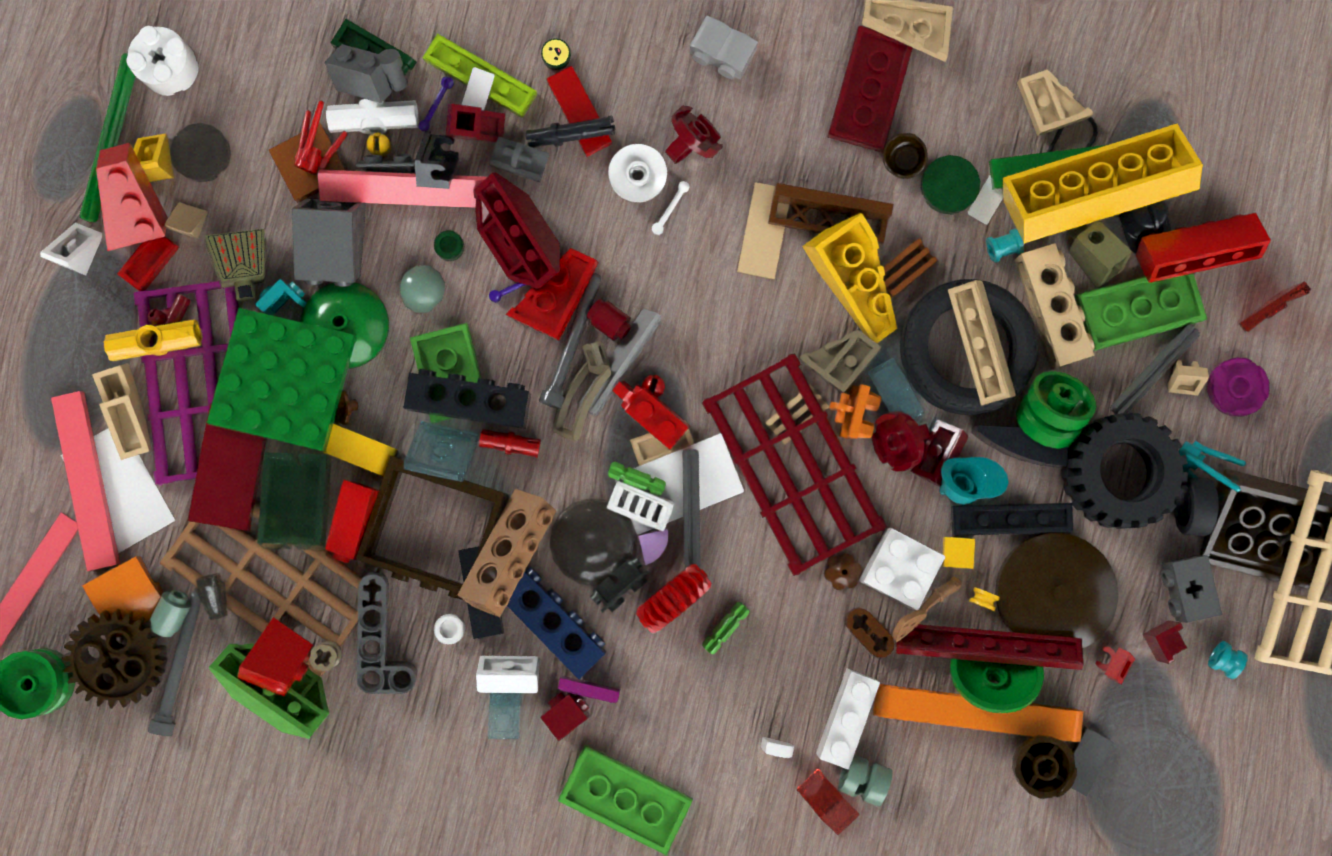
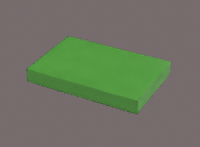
[410,323,482,424]

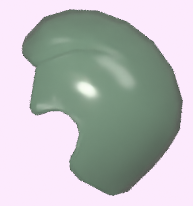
[400,265,445,313]

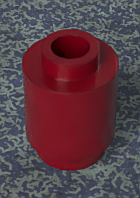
[587,299,632,341]

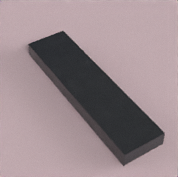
[951,503,1074,536]

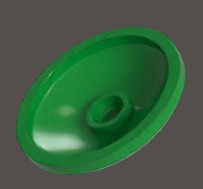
[300,282,389,369]
[950,630,1044,713]

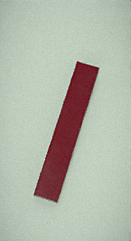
[896,622,1084,670]

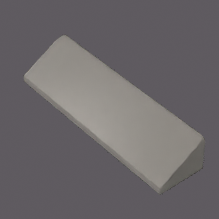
[578,309,661,416]

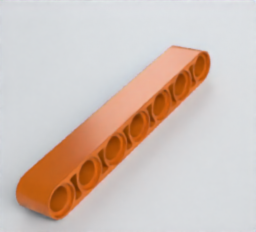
[872,684,1084,742]

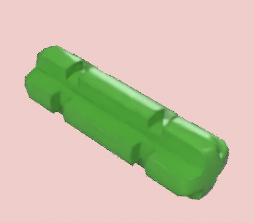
[608,462,666,496]
[702,602,750,654]

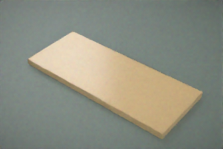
[737,182,789,280]

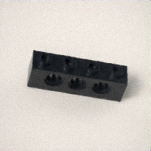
[403,369,531,429]

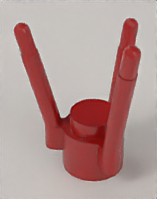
[294,101,348,175]

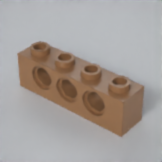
[457,489,556,617]

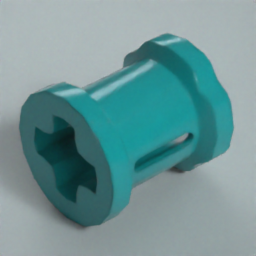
[985,228,1024,263]

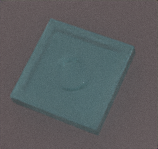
[404,421,479,482]

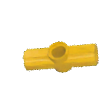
[103,320,203,361]

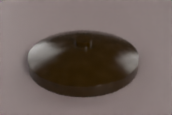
[995,533,1118,649]

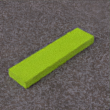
[422,33,537,118]

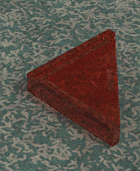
[1239,281,1311,332]

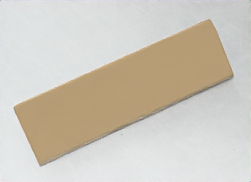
[948,280,1016,405]

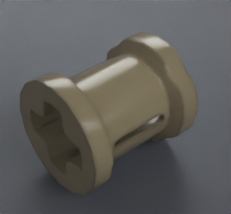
[309,641,342,671]

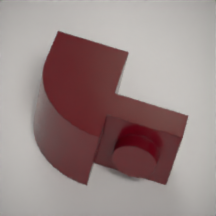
[446,104,505,143]

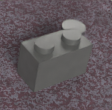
[324,44,408,103]

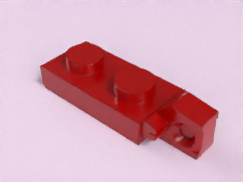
[612,380,691,450]

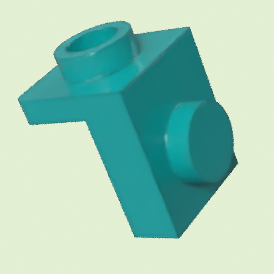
[255,279,307,316]

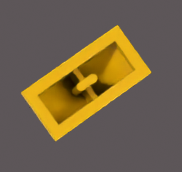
[133,133,174,182]

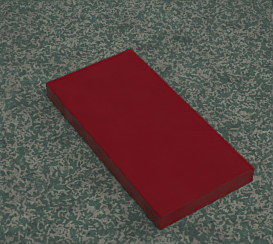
[827,26,913,153]
[188,403,267,531]

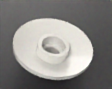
[608,144,667,202]

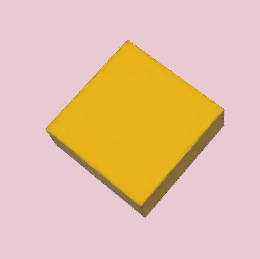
[942,537,975,569]

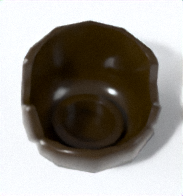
[883,133,928,179]

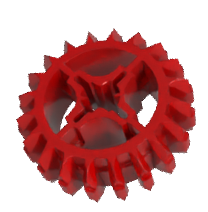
[636,564,712,633]

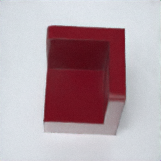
[1143,620,1187,664]

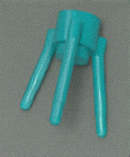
[1178,440,1246,492]

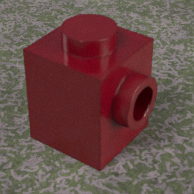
[540,692,590,741]

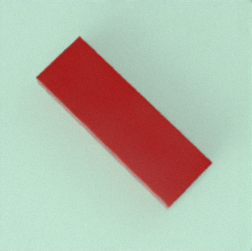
[546,66,612,157]

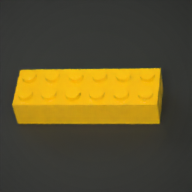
[1003,123,1203,243]

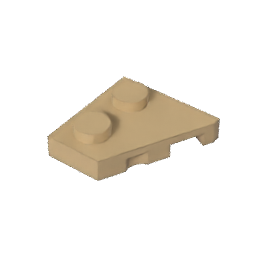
[1017,70,1093,136]

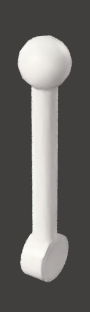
[652,181,690,235]

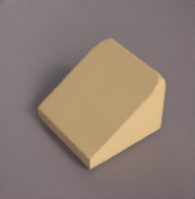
[165,202,208,239]

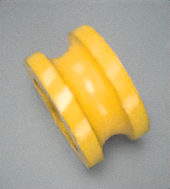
[969,587,1000,611]

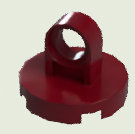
[665,105,723,164]
[872,411,931,472]

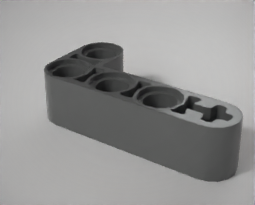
[357,572,418,694]

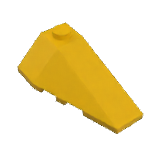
[802,213,898,343]

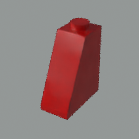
[325,480,379,563]

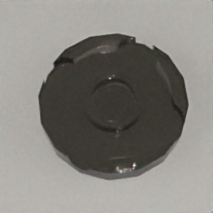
[170,123,231,183]

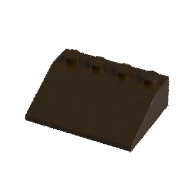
[1200,469,1332,589]

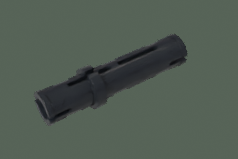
[526,115,616,148]

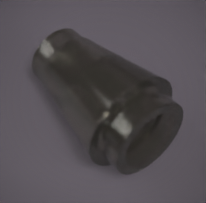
[195,573,228,620]

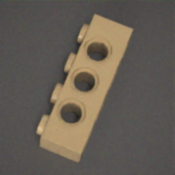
[1014,243,1095,370]

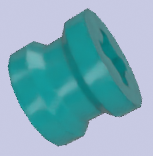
[1208,641,1248,679]

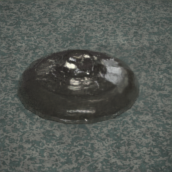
[550,498,638,586]

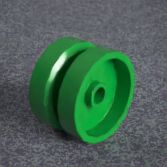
[1016,371,1097,449]
[0,648,76,720]

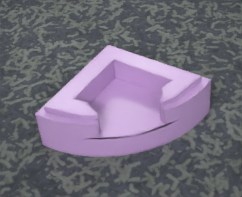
[639,529,668,565]

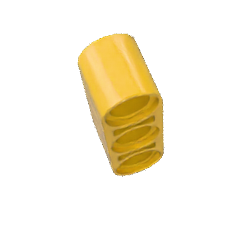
[321,424,398,476]

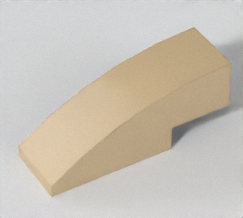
[92,363,151,460]

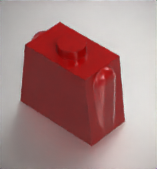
[238,617,313,697]

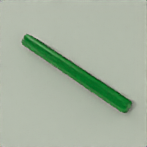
[79,53,136,223]

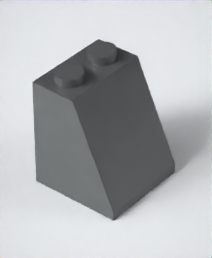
[292,198,366,286]

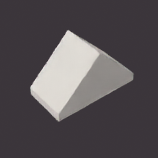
[41,223,102,275]

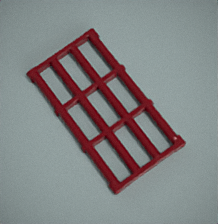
[701,353,888,576]

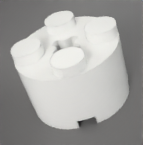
[126,26,198,96]

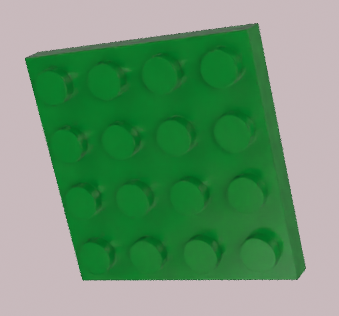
[207,308,356,452]

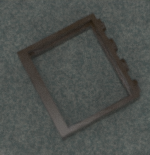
[356,456,509,601]

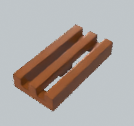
[884,238,938,299]

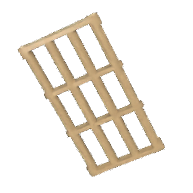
[1254,470,1332,675]

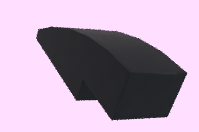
[972,425,1068,468]

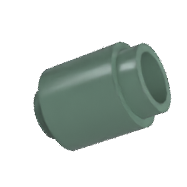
[150,590,191,637]

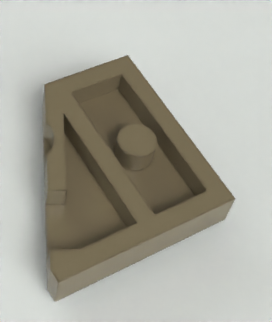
[799,329,881,393]

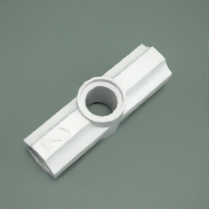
[326,99,419,135]

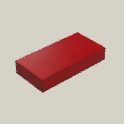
[117,236,180,291]

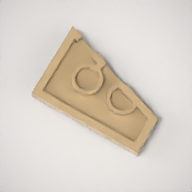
[862,0,953,62]

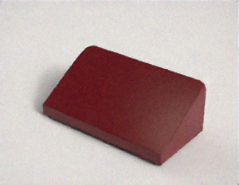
[910,419,968,487]

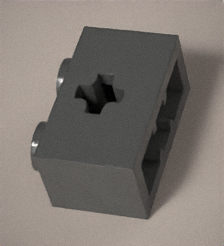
[1161,555,1222,623]

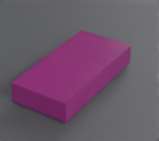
[558,676,621,704]

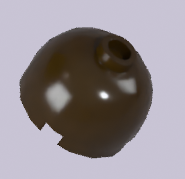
[1012,735,1077,799]

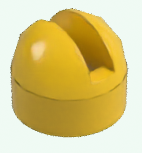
[366,132,392,157]

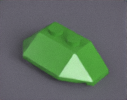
[209,644,329,739]

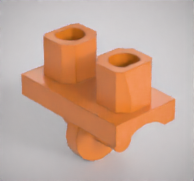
[829,384,881,439]

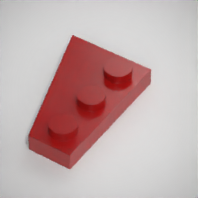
[505,248,599,341]

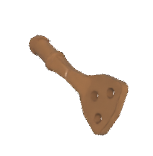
[893,577,962,642]

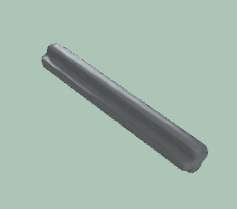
[1110,325,1200,414]
[682,449,701,567]

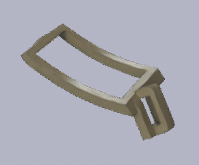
[553,340,611,441]

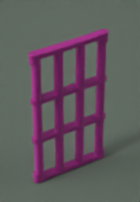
[134,281,239,486]

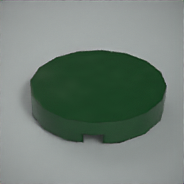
[920,155,981,215]

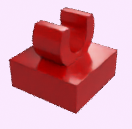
[1095,647,1135,684]

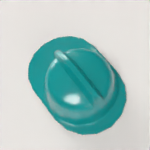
[939,457,1009,505]

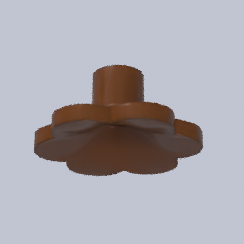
[334,390,358,425]
[824,553,862,590]

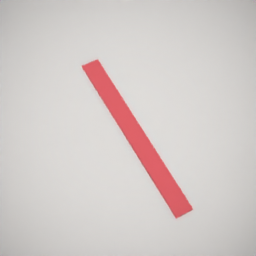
[0,513,78,648]

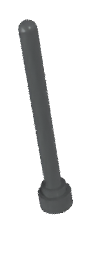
[539,273,601,409]
[148,591,203,736]

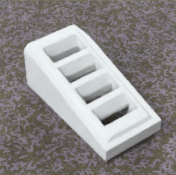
[607,480,674,531]

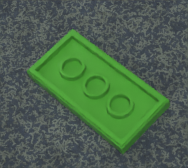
[1075,273,1208,351]
[558,744,693,855]

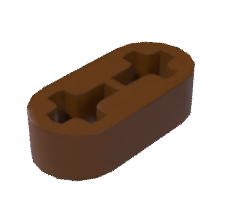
[845,608,895,658]

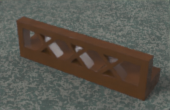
[768,183,894,245]

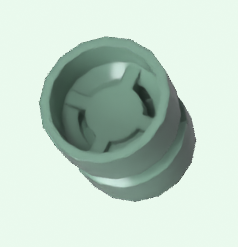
[838,755,893,807]

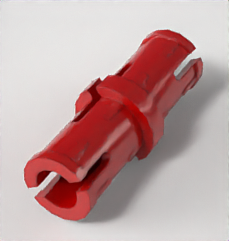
[479,428,541,458]

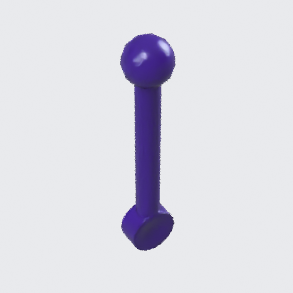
[418,76,454,132]
[489,282,526,303]

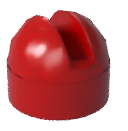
[642,375,665,398]

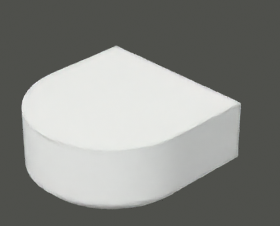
[761,737,794,758]

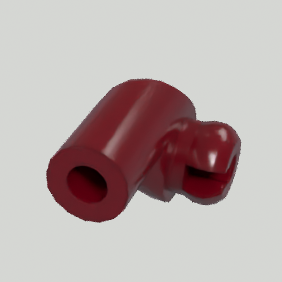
[148,294,192,326]

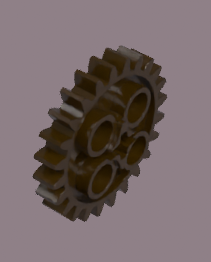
[62,609,167,709]

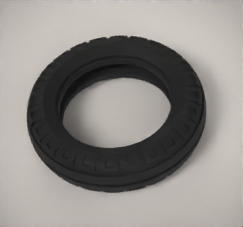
[900,279,1038,415]

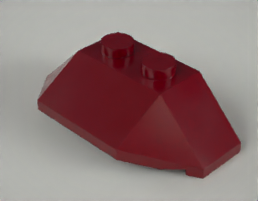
[473,172,560,289]

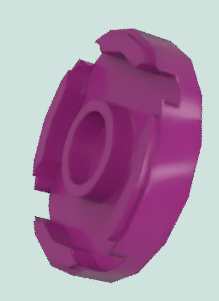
[1207,358,1270,417]

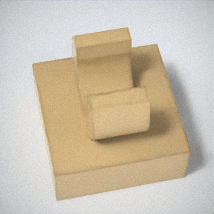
[1167,360,1209,395]

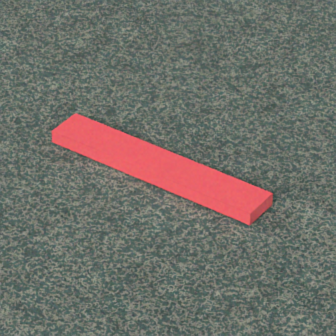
[318,169,487,208]
[51,391,120,572]

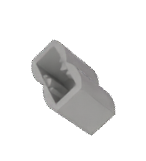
[690,16,758,79]

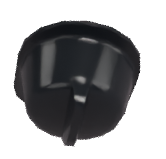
[1119,200,1171,254]

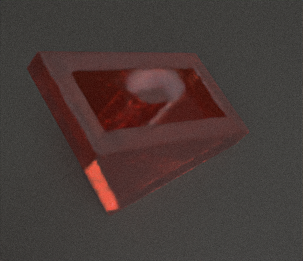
[797,769,860,835]

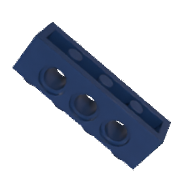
[507,567,606,679]

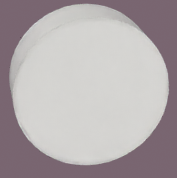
[434,614,465,644]

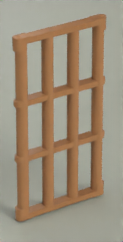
[160,502,381,677]

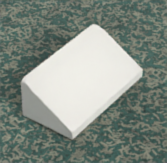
[476,656,540,693]

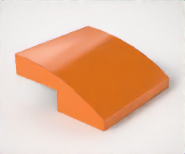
[82,556,164,638]

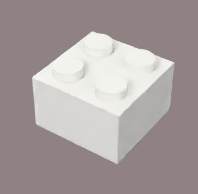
[859,528,945,611]

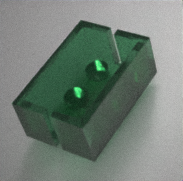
[257,452,332,550]

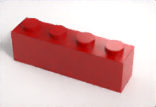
[1135,213,1271,283]

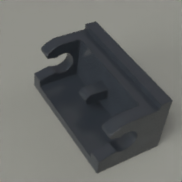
[414,131,459,189]

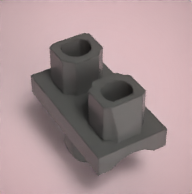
[489,137,550,182]

